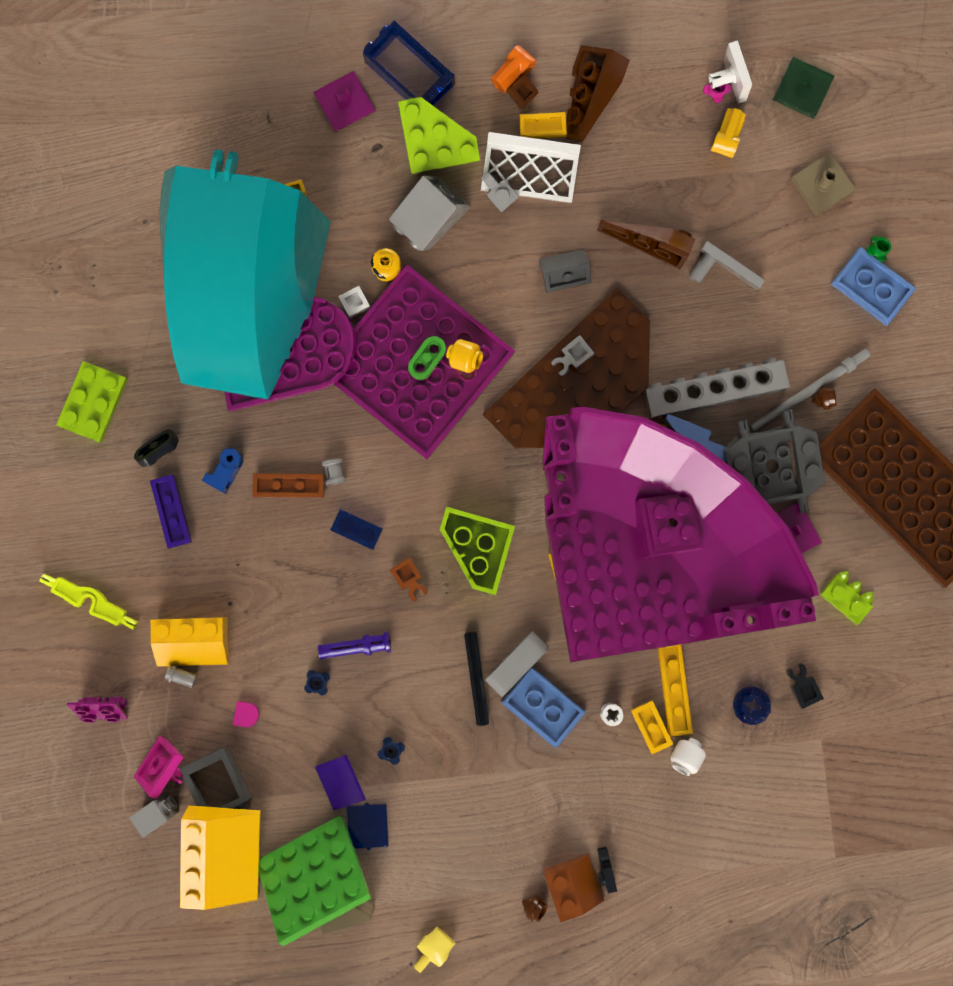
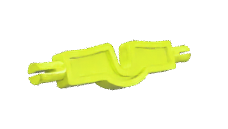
[40,573,138,630]

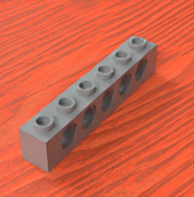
[643,358,790,420]

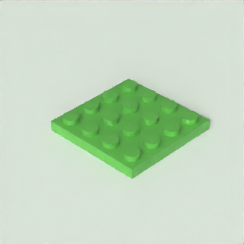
[258,815,372,946]

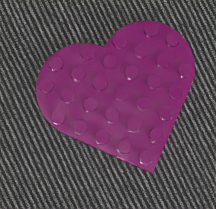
[224,297,356,412]

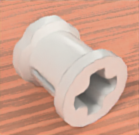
[600,703,623,726]

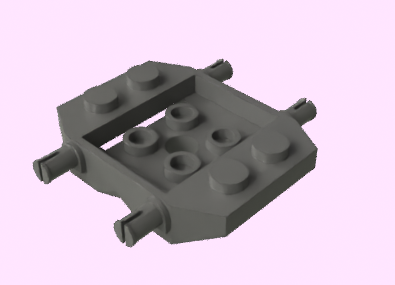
[723,410,825,513]

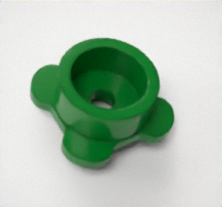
[866,236,891,262]

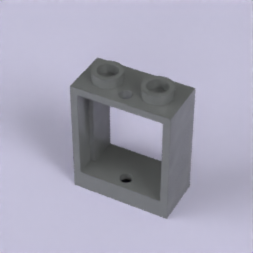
[180,745,252,809]

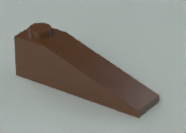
[564,45,630,142]
[597,220,696,270]

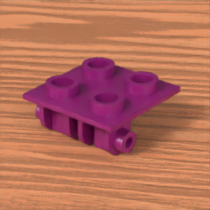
[67,697,128,723]

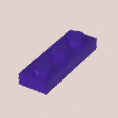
[150,474,193,549]

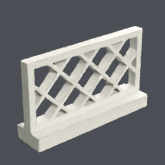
[481,132,581,203]

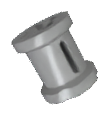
[322,458,346,486]

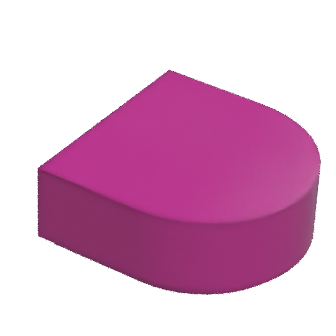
[233,701,260,727]

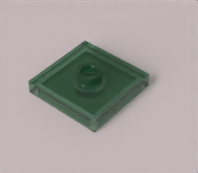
[773,57,835,119]

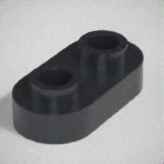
[134,429,179,467]

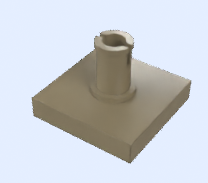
[790,152,856,216]

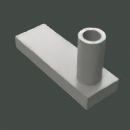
[689,241,765,290]

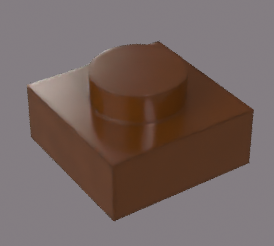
[506,74,539,109]

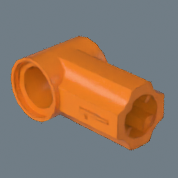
[491,45,536,93]

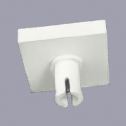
[708,40,752,104]

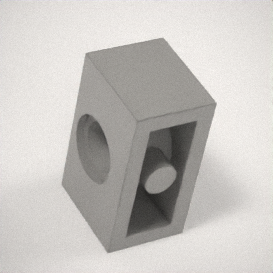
[129,793,179,838]

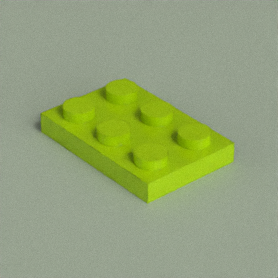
[56,361,128,443]

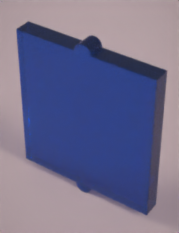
[347,802,389,850]

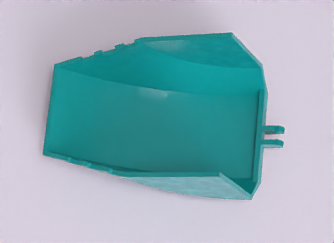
[159,149,331,400]

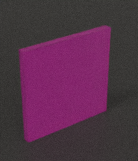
[314,71,375,132]
[777,502,822,554]

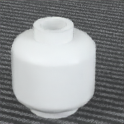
[670,738,706,776]

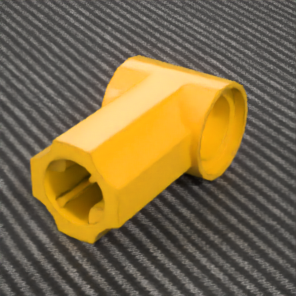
[711,108,746,158]

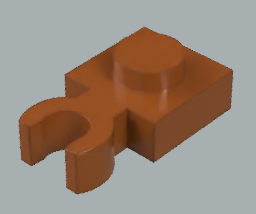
[390,557,428,602]

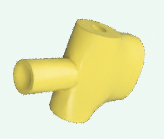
[414,926,455,973]

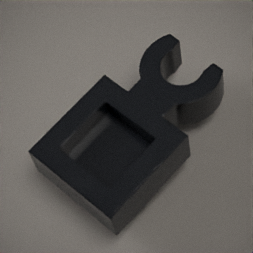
[786,663,824,709]
[597,847,617,894]

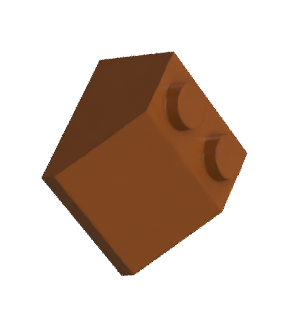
[543,854,604,923]

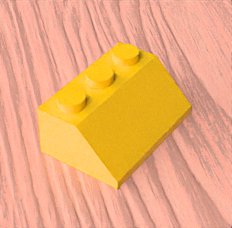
[150,617,229,666]

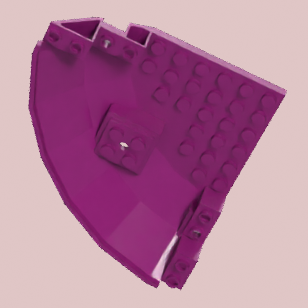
[542,407,819,663]

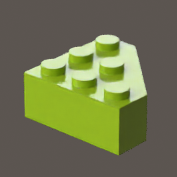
[398,97,480,174]
[440,507,515,595]

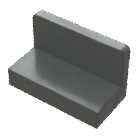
[539,250,592,293]

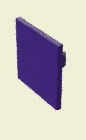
[315,755,366,810]

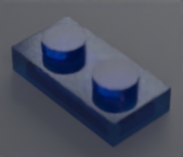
[330,509,383,550]

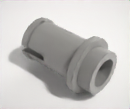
[165,665,197,688]

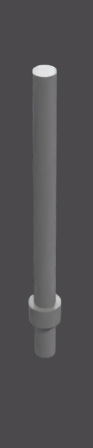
[749,349,871,433]

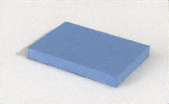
[831,246,916,326]
[501,667,586,748]

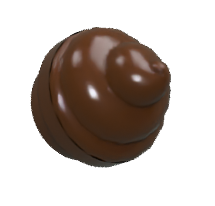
[811,386,837,410]
[522,896,548,922]

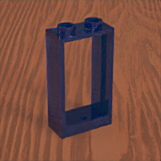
[363,20,455,106]

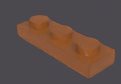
[252,473,325,498]

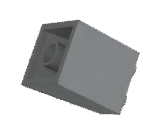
[389,176,471,251]

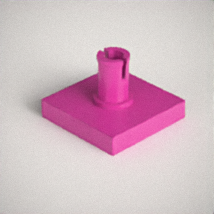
[133,735,184,799]

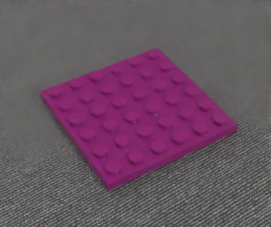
[334,265,515,460]

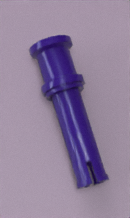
[318,632,391,660]

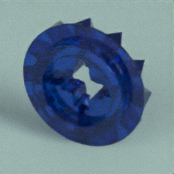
[733,687,772,725]

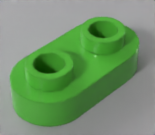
[408,336,446,380]

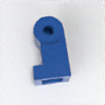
[202,448,243,494]

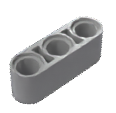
[485,631,549,697]

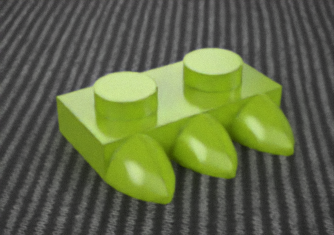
[819,571,874,625]

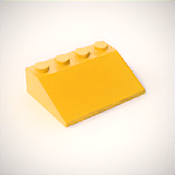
[180,805,261,910]

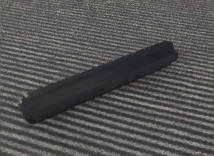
[464,632,489,726]

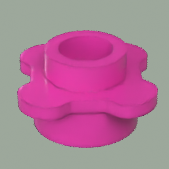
[703,83,731,103]

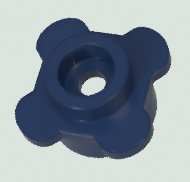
[304,670,330,696]
[378,737,405,765]

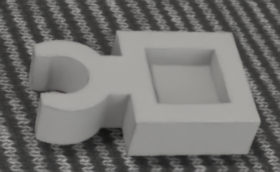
[551,335,595,376]

